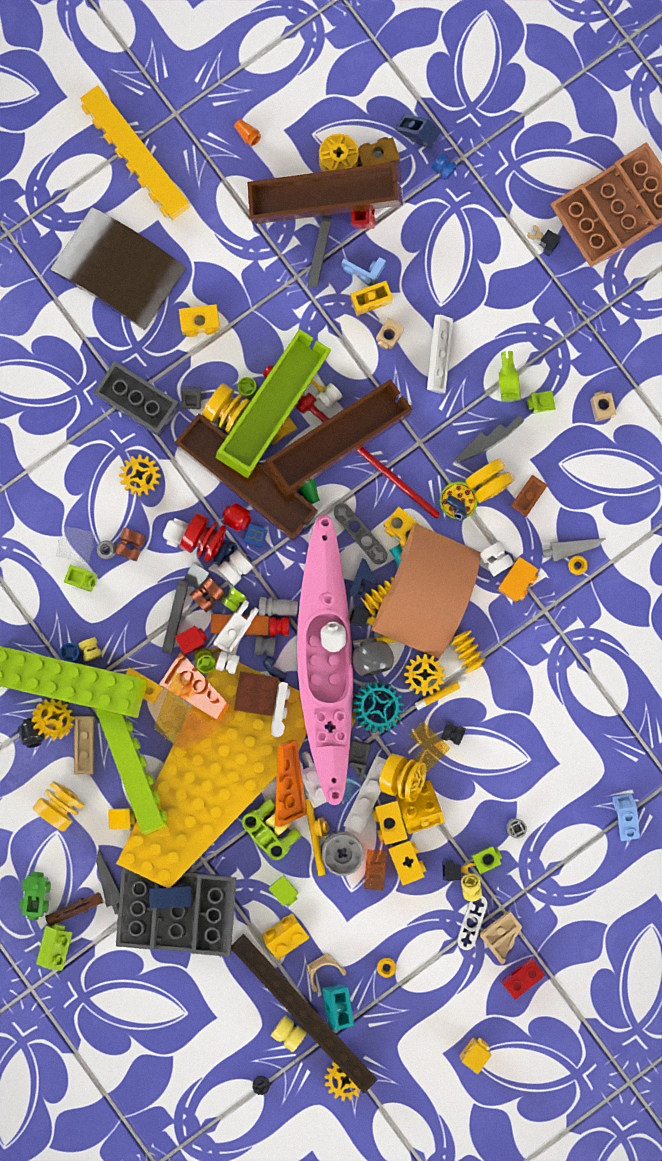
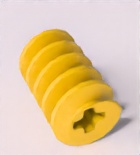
[360,577,394,616]
[451,630,486,674]

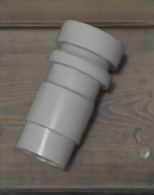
[259,597,298,617]

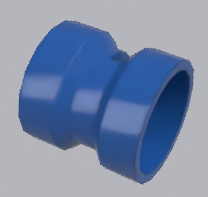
[431,153,458,180]
[60,643,81,663]

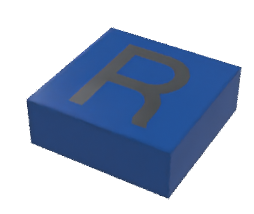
[244,523,268,548]

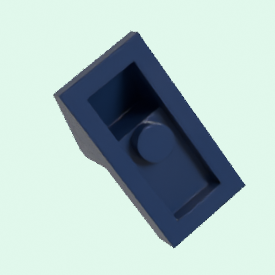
[349,558,377,598]

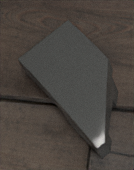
[348,740,371,781]

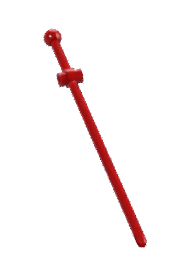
[263,365,440,518]

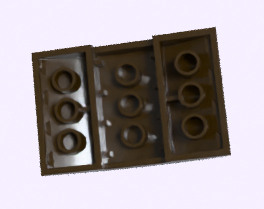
[50,208,186,330]

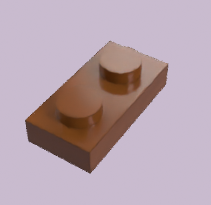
[510,475,548,517]

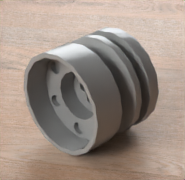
[322,831,363,876]

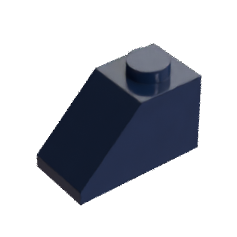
[395,114,441,148]

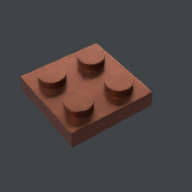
[234,671,278,716]

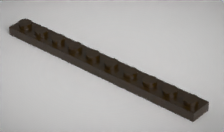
[231,934,378,1094]

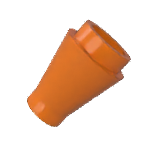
[234,119,261,146]

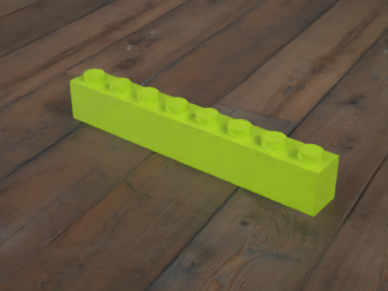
[95,709,168,835]

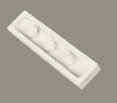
[427,315,453,394]
[343,755,386,834]

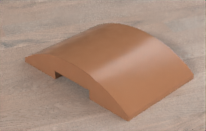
[550,142,662,267]
[371,523,481,659]

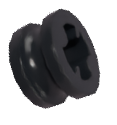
[252,1076,270,1095]

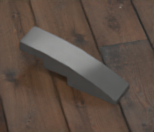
[454,416,524,464]

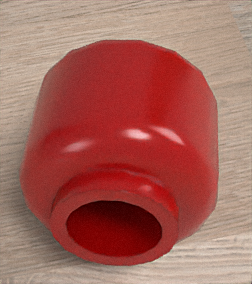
[222,503,252,532]

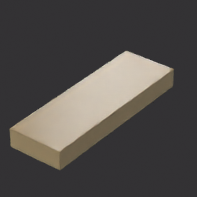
[74,716,95,774]

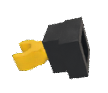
[349,607,376,627]
[442,860,476,881]

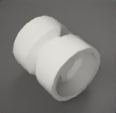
[479,541,515,577]
[217,550,253,586]

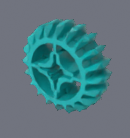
[352,681,404,733]

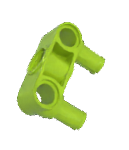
[498,351,521,402]
[242,798,302,860]

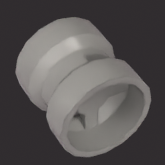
[506,818,527,839]

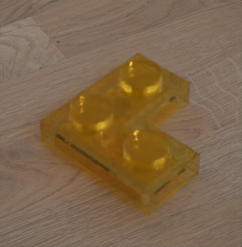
[409,721,450,774]

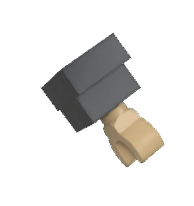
[527,225,561,257]

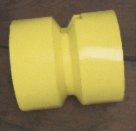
[270,1015,307,1052]

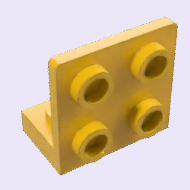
[395,780,445,835]

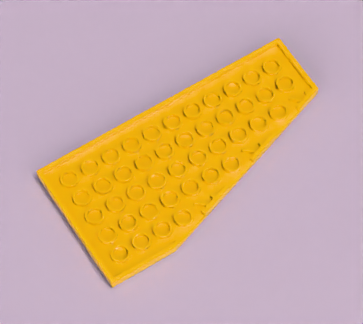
[116,653,307,888]

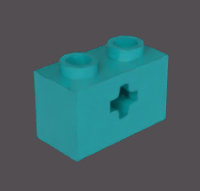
[322,984,354,1030]

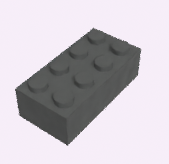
[93,361,180,438]

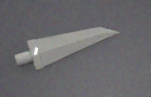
[542,538,606,561]

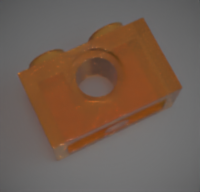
[364,848,387,891]

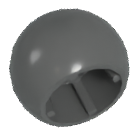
[352,638,394,677]

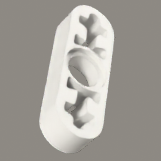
[457,896,487,950]

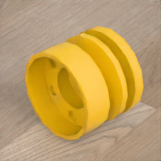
[319,133,359,172]
[202,383,251,434]
[379,753,426,802]
[32,781,85,832]

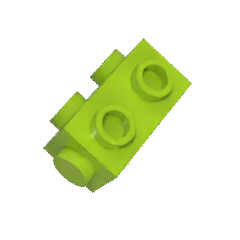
[36,924,72,971]

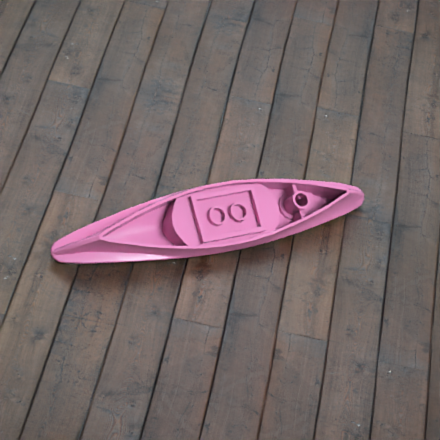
[297,514,353,805]

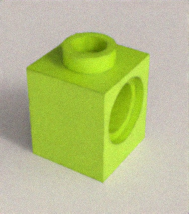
[471,845,502,874]
[268,875,299,906]

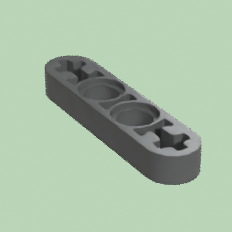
[308,216,332,288]
[334,503,388,565]
[162,580,189,654]

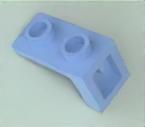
[341,257,386,284]
[612,793,640,841]

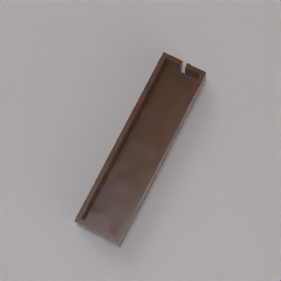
[247,162,403,224]
[264,379,413,497]
[175,413,318,542]

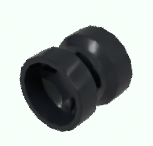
[441,721,466,746]

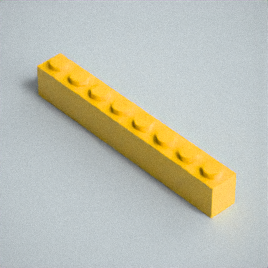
[80,85,190,221]

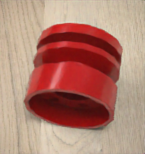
[179,512,227,563]

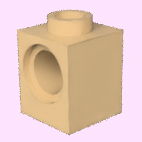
[376,318,404,350]
[590,391,617,422]

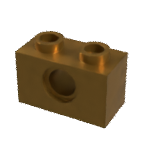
[358,137,400,166]

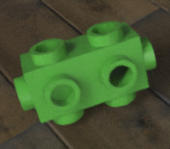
[20,872,51,920]

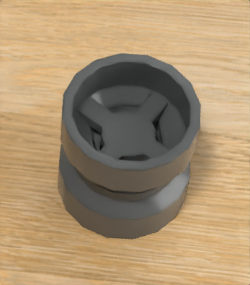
[255,636,276,657]

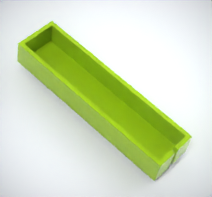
[215,329,331,478]
[0,646,147,718]

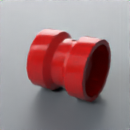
[269,617,289,636]

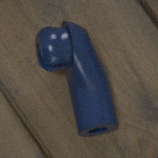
[445,495,467,521]
[213,542,238,566]
[263,656,287,682]

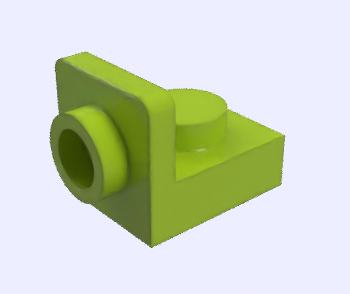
[527,391,556,414]
[64,564,98,592]

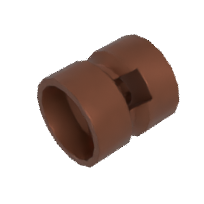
[114,528,146,562]
[190,577,226,613]

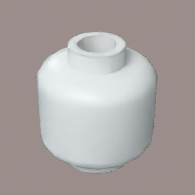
[163,518,188,548]
[320,622,346,652]

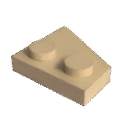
[479,910,522,964]

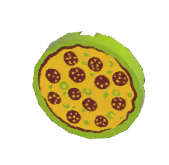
[439,481,478,520]

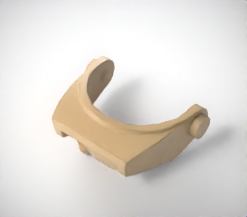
[306,953,346,993]

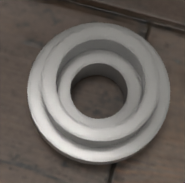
[97,540,116,560]

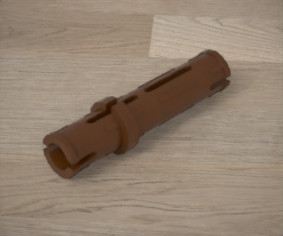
[45,892,104,926]

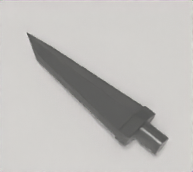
[96,849,120,915]

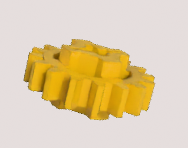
[119,455,161,497]
[404,654,446,696]
[31,698,75,741]
[324,1061,361,1101]

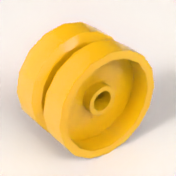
[465,458,515,503]

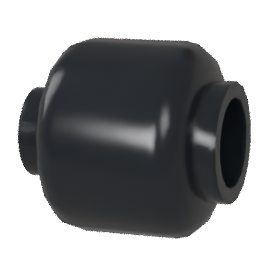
[18,718,45,748]

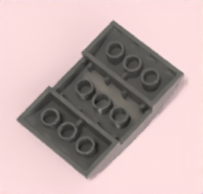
[116,868,237,957]

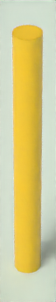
[305,799,326,876]

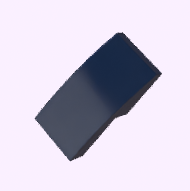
[149,886,192,908]

